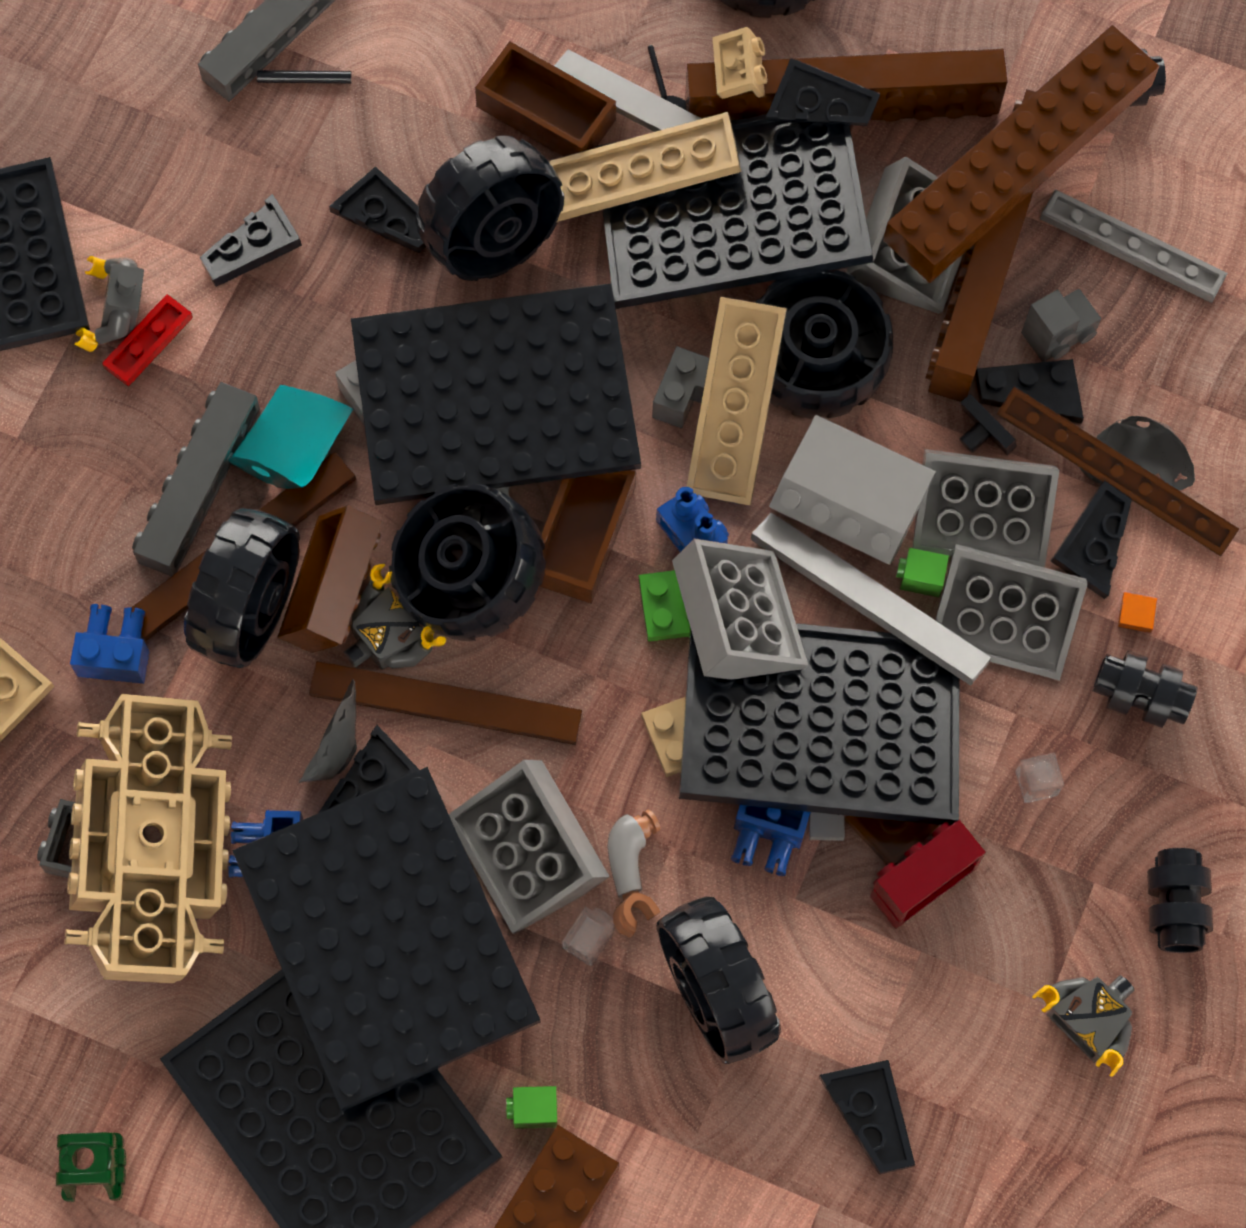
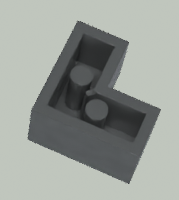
[1021,289,1101,362]
[652,346,709,429]

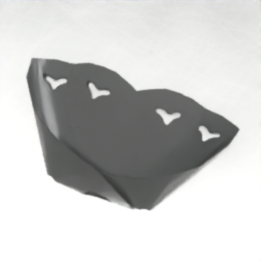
[1080,416,1195,490]
[298,679,357,783]

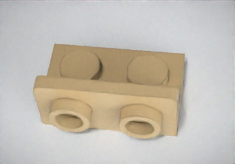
[712,27,767,99]

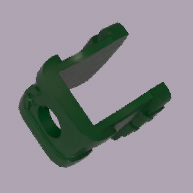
[56,1132,126,1202]

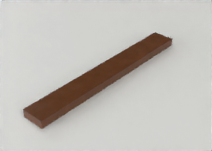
[997,387,1239,556]
[132,452,356,641]
[309,661,582,745]

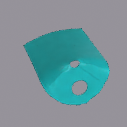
[228,384,353,489]

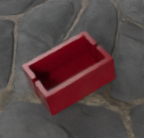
[870,819,986,929]

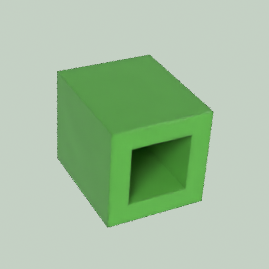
[896,547,949,598]
[506,1086,557,1129]

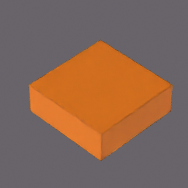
[1118,592,1157,633]

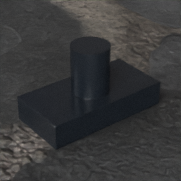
[959,394,1017,456]

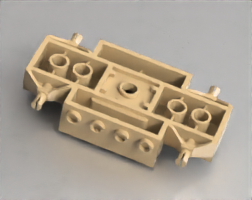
[64,694,232,984]

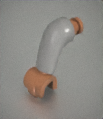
[607,809,661,938]

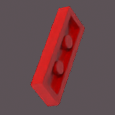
[102,294,193,387]

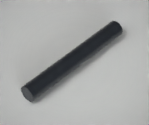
[257,70,352,84]

